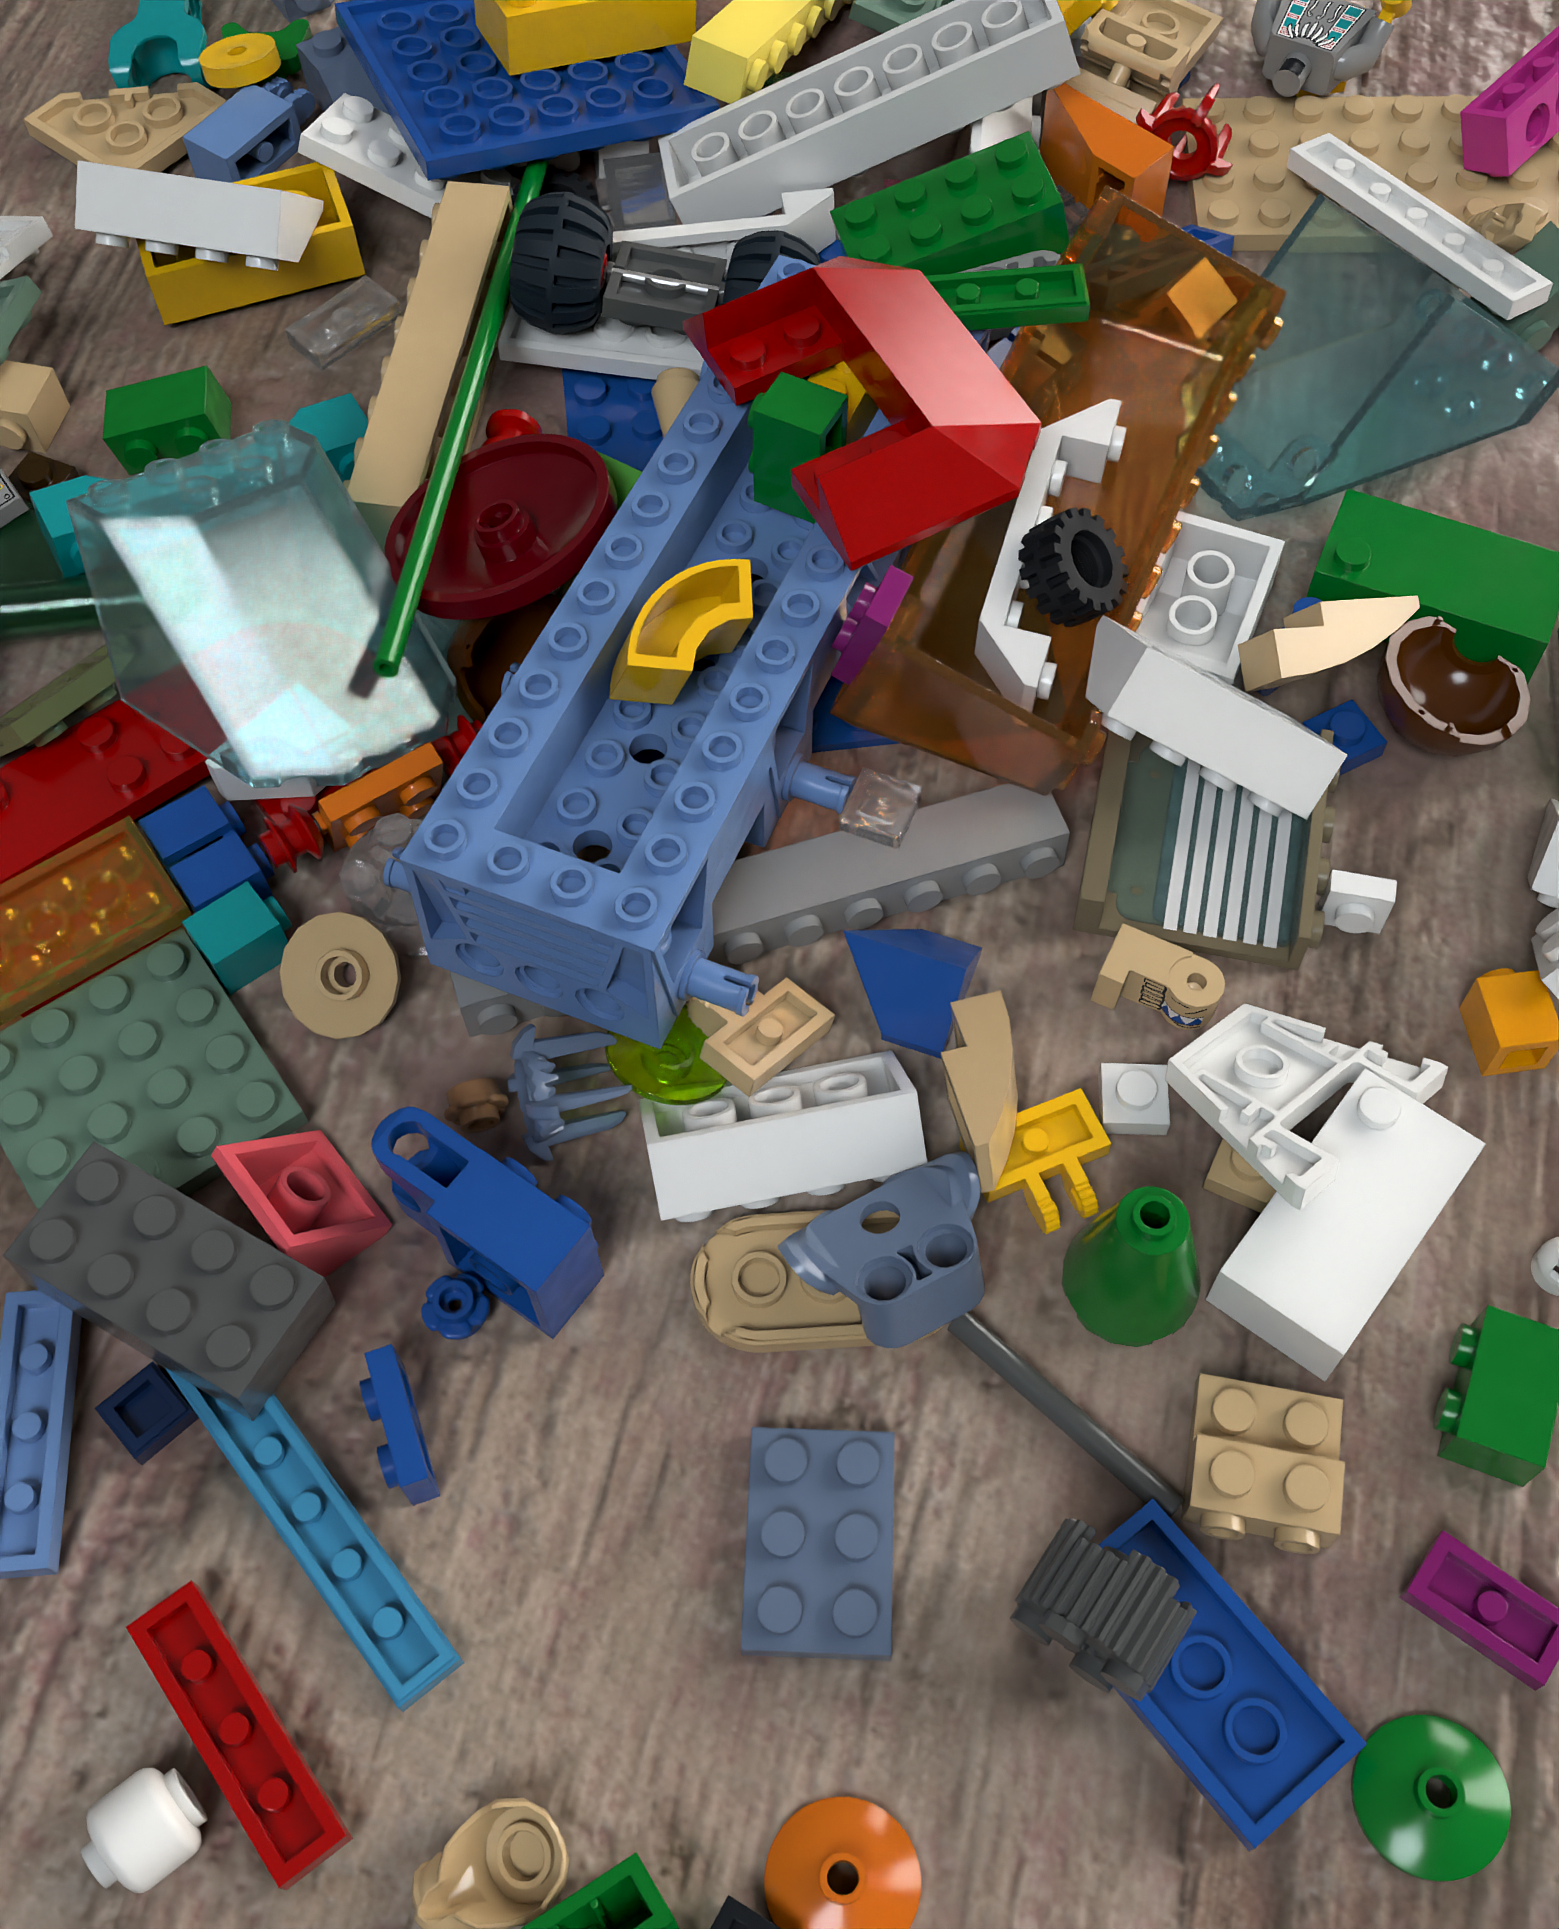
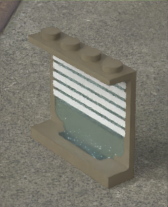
[1073,729,1341,970]

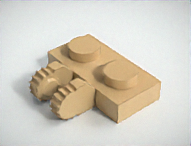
[686,977,835,1097]

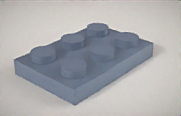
[741,1427,895,1661]

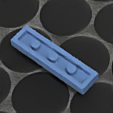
[0,1290,82,1579]

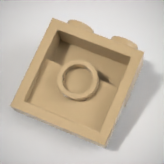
[1181,1373,1345,1554]

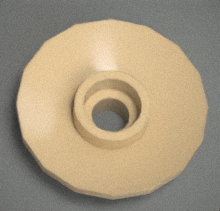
[279,911,401,1039]

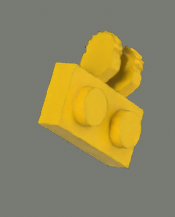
[959,1088,1111,1234]

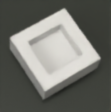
[1318,870,1397,934]
[1098,1063,1170,1135]

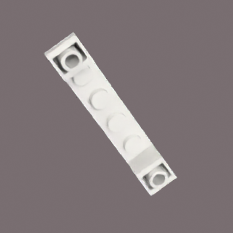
[612,188,836,280]
[974,398,1127,721]

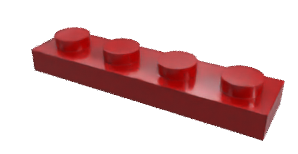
[126,1580,353,1890]

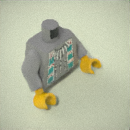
[1251,0,1412,97]

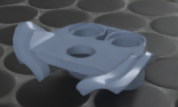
[777,1151,985,1348]

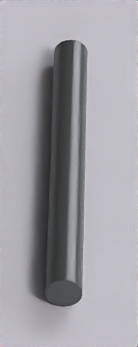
[947,1312,1185,1518]

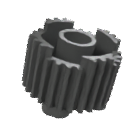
[1010,1518,1197,1701]

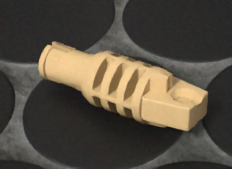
[1464,202,1543,254]

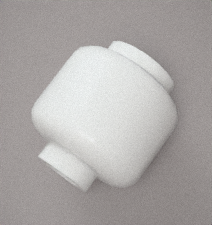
[81,1768,208,1893]

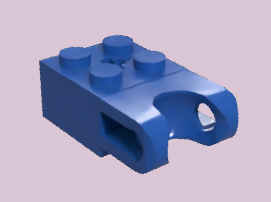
[371,1106,604,1339]

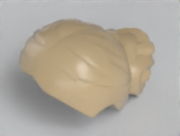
[412,1798,570,1929]

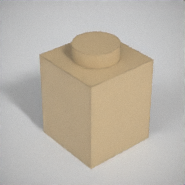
[0,360,70,453]

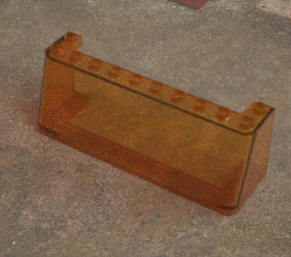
[829,185,1288,796]

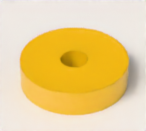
[199,33,281,88]

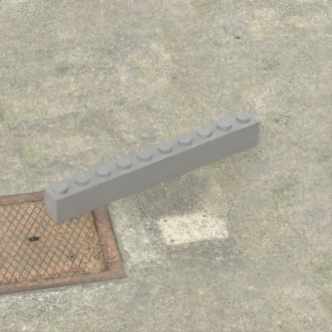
[449,773,1070,1037]

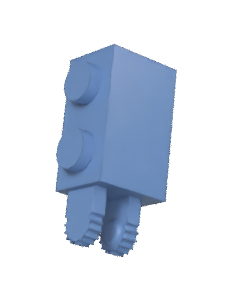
[182,77,316,183]

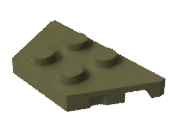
[0,627,145,757]

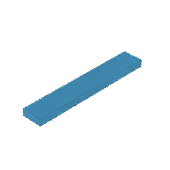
[165,1368,464,1712]

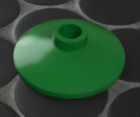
[1351,1714,1511,1882]

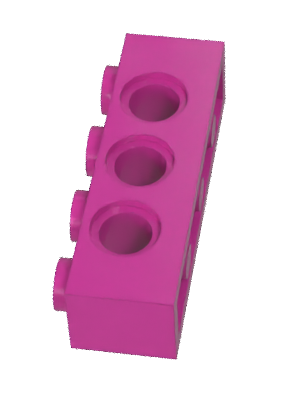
[1460,26,1559,177]

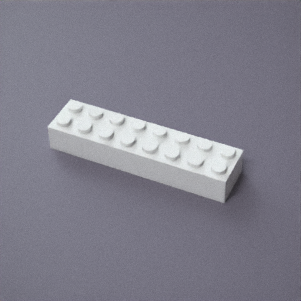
[658,0,1081,225]

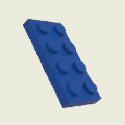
[1098,1499,1367,1852]

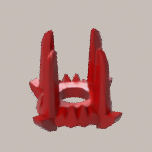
[1136,83,1233,181]

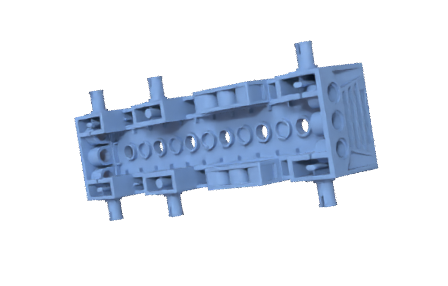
[383,255,991,1049]

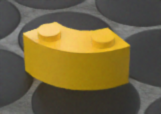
[609,559,753,705]

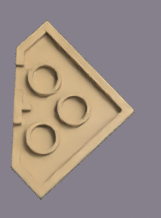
[23,82,227,172]

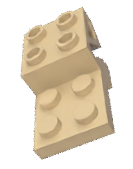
[1042,0,1224,128]

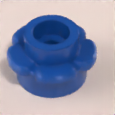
[421,1273,490,1340]

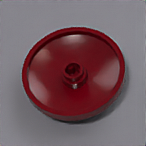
[384,434,618,620]

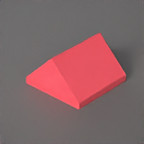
[211,1130,393,1277]

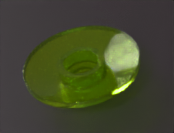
[605,1004,728,1106]

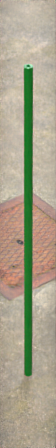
[373,160,550,678]

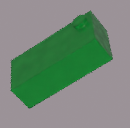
[1306,488,1559,685]

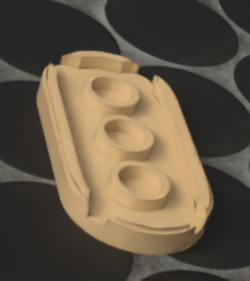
[690,1209,944,1353]

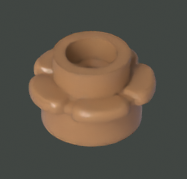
[444,1078,509,1133]

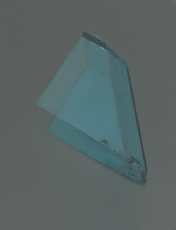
[1174,193,1559,521]
[66,419,458,788]

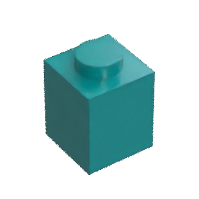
[182,881,292,995]

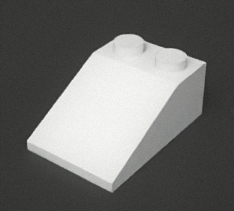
[1125,509,1285,685]

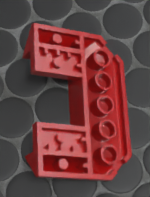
[682,256,1041,571]

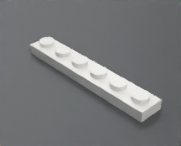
[1287,133,1553,320]

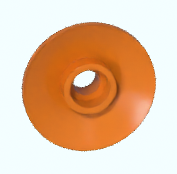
[764,1797,921,1929]

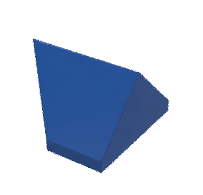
[843,929,982,1059]

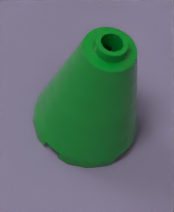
[1061,1186,1201,1347]

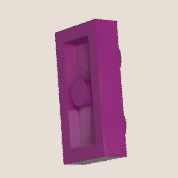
[831,565,914,687]
[1399,1530,1559,1691]

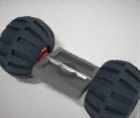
[510,192,820,335]

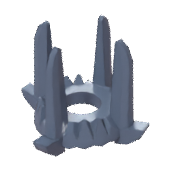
[508,1024,632,1161]

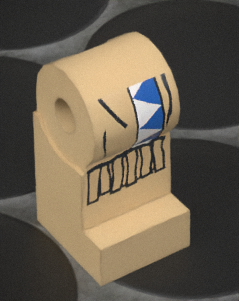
[1091,923,1225,1030]

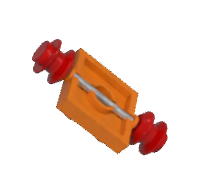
[258,714,483,873]

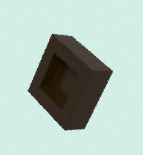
[8,451,80,514]

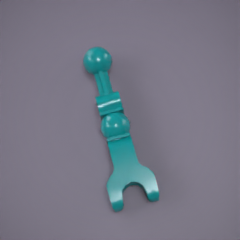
[108,0,214,89]

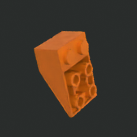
[1040,83,1175,238]

